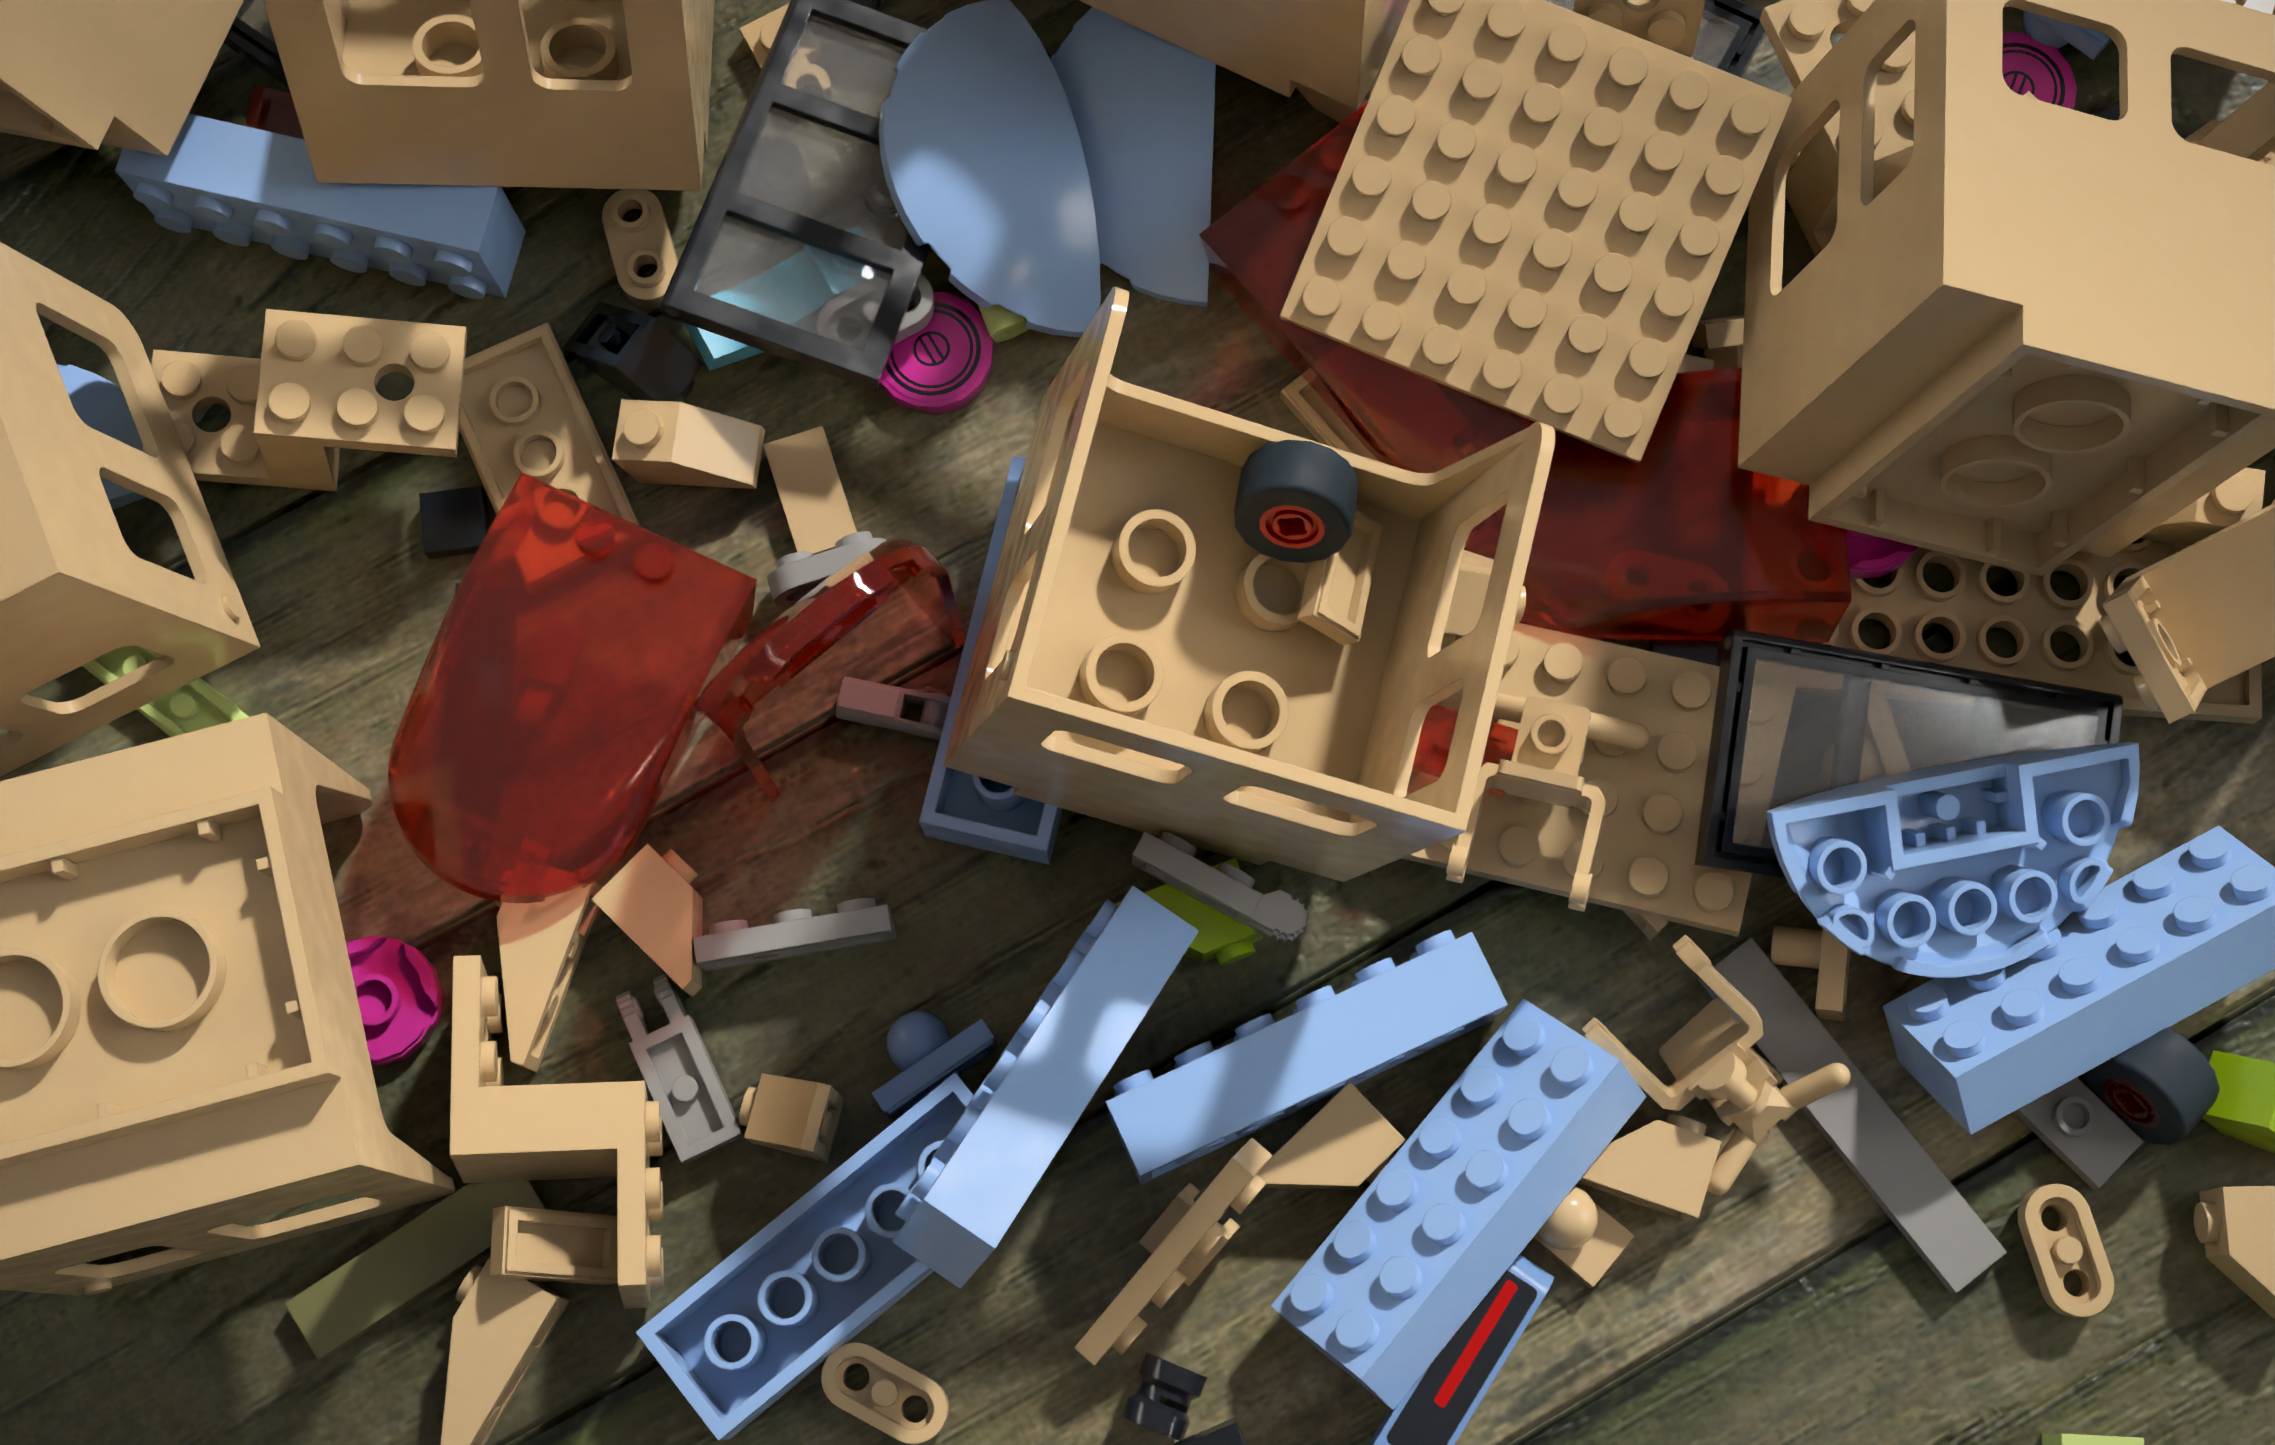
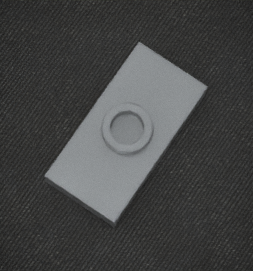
[2013,1077,2144,1189]

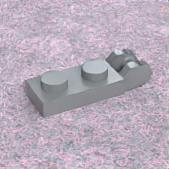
[1131,831,1308,944]
[616,973,744,1164]

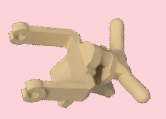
[1446,692,1650,912]
[1582,935,1851,1195]

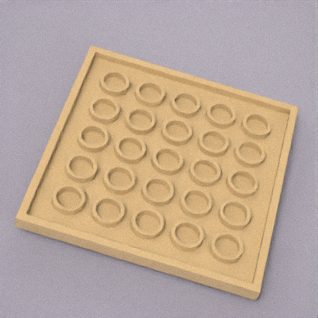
[1280,0,1792,463]

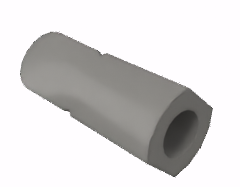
[836,676,951,741]

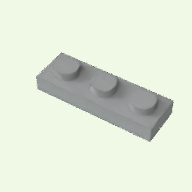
[693,898,897,972]

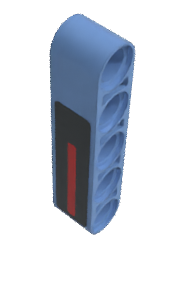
[1368,1254,1554,1445]

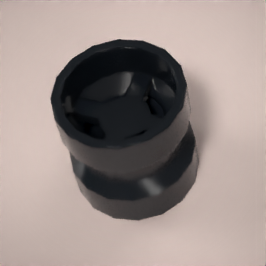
[1121,1352,1207,1441]

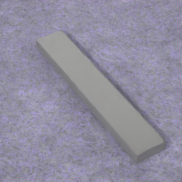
[1697,937,2007,1294]

